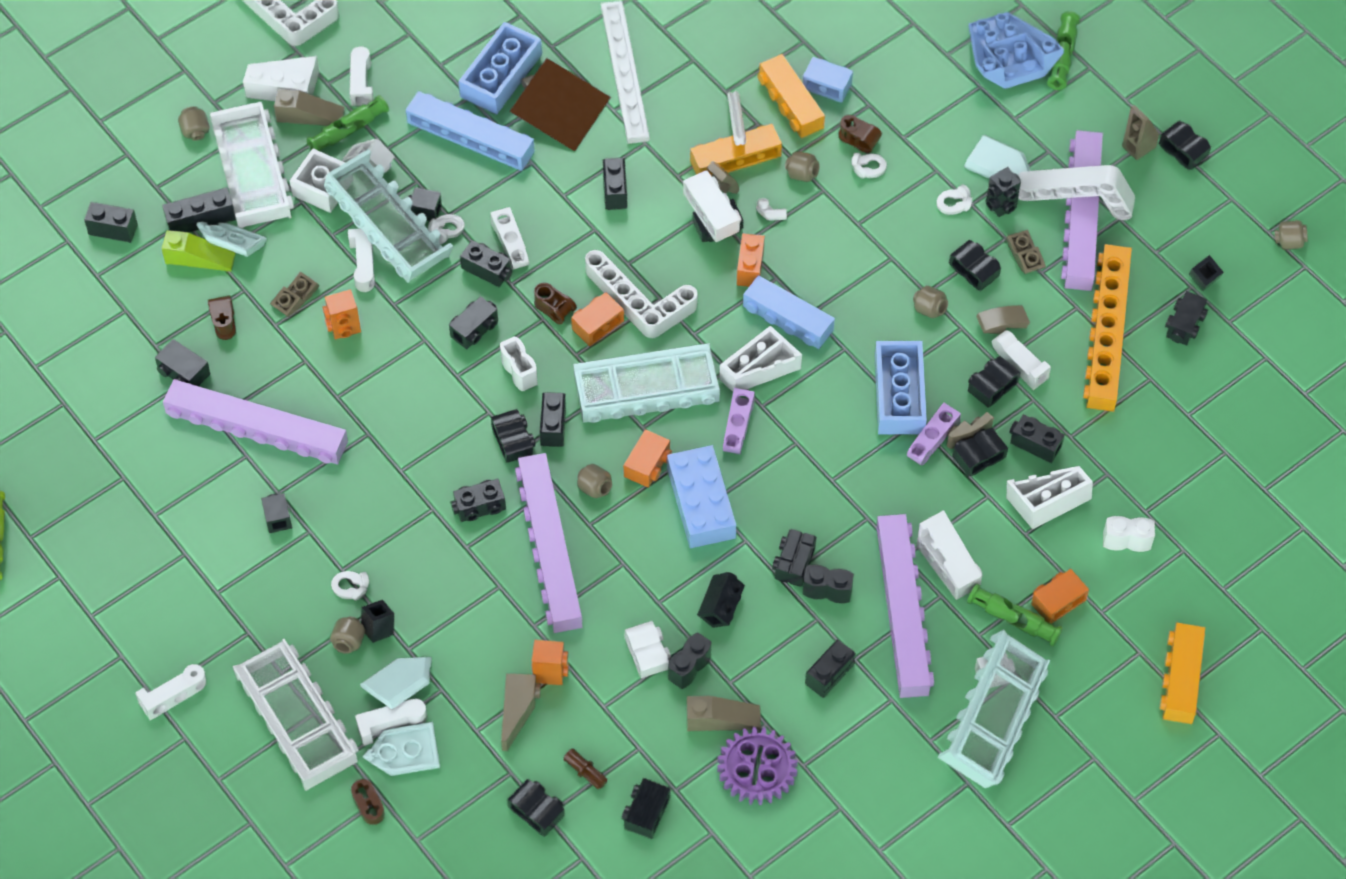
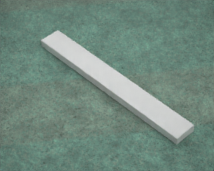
[601,1,649,144]

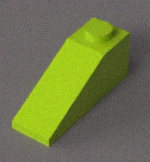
[161,230,236,272]

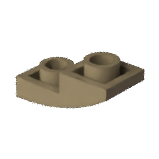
[707,161,739,194]
[1006,230,1046,274]
[270,271,319,317]
[976,305,1030,334]
[947,412,994,449]

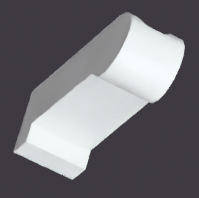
[350,47,374,106]
[490,207,529,270]
[348,228,375,292]
[992,330,1051,390]
[135,664,206,721]
[355,699,427,746]

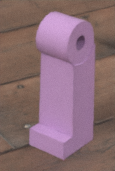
[723,388,755,454]
[907,402,961,466]

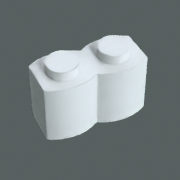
[500,336,537,391]
[1103,516,1155,552]
[624,621,671,678]

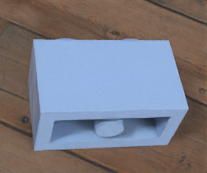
[803,57,853,103]

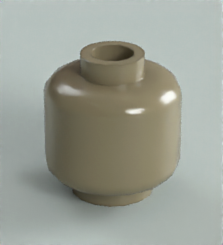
[178,106,210,141]
[785,151,820,182]
[1275,220,1308,250]
[913,286,948,319]
[577,464,612,499]
[330,616,365,654]

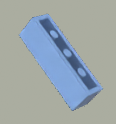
[743,275,835,349]

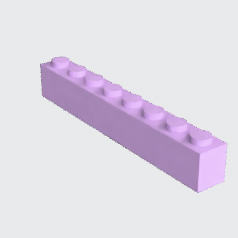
[1061,130,1103,291]
[163,379,348,465]
[515,453,582,633]
[876,514,934,698]

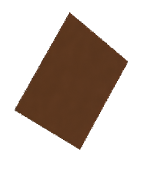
[510,58,611,152]

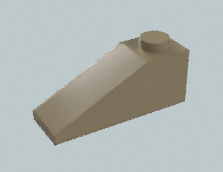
[274,89,345,127]
[1122,105,1159,160]
[501,674,541,751]
[687,696,761,731]

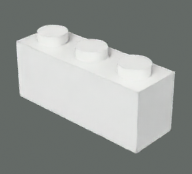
[683,170,741,242]

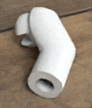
[756,198,787,220]

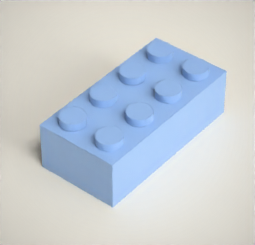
[459,22,542,115]
[875,341,927,434]
[667,445,736,548]

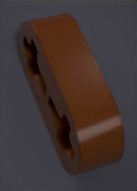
[351,779,385,825]

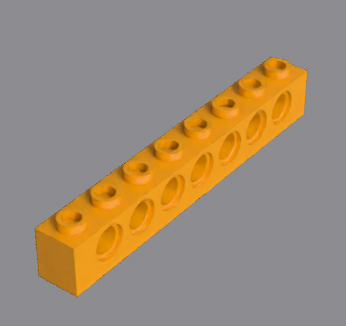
[1083,244,1132,412]

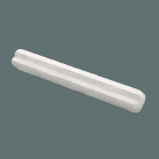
[727,91,746,146]

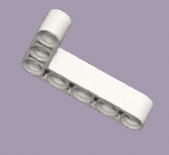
[242,0,339,46]
[1018,165,1135,220]
[585,250,697,338]

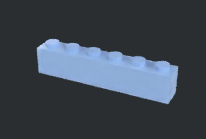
[406,91,534,171]

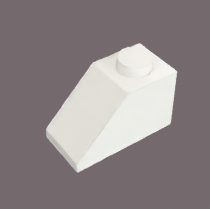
[342,138,395,173]

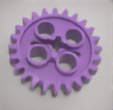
[717,727,798,805]

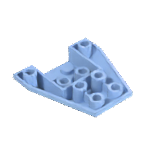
[969,12,1064,89]

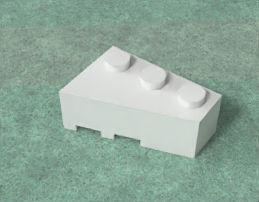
[243,56,319,101]
[719,326,802,392]
[1006,466,1093,529]
[916,510,982,600]

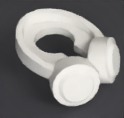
[852,153,887,179]
[937,185,973,215]
[428,214,464,244]
[331,571,369,601]

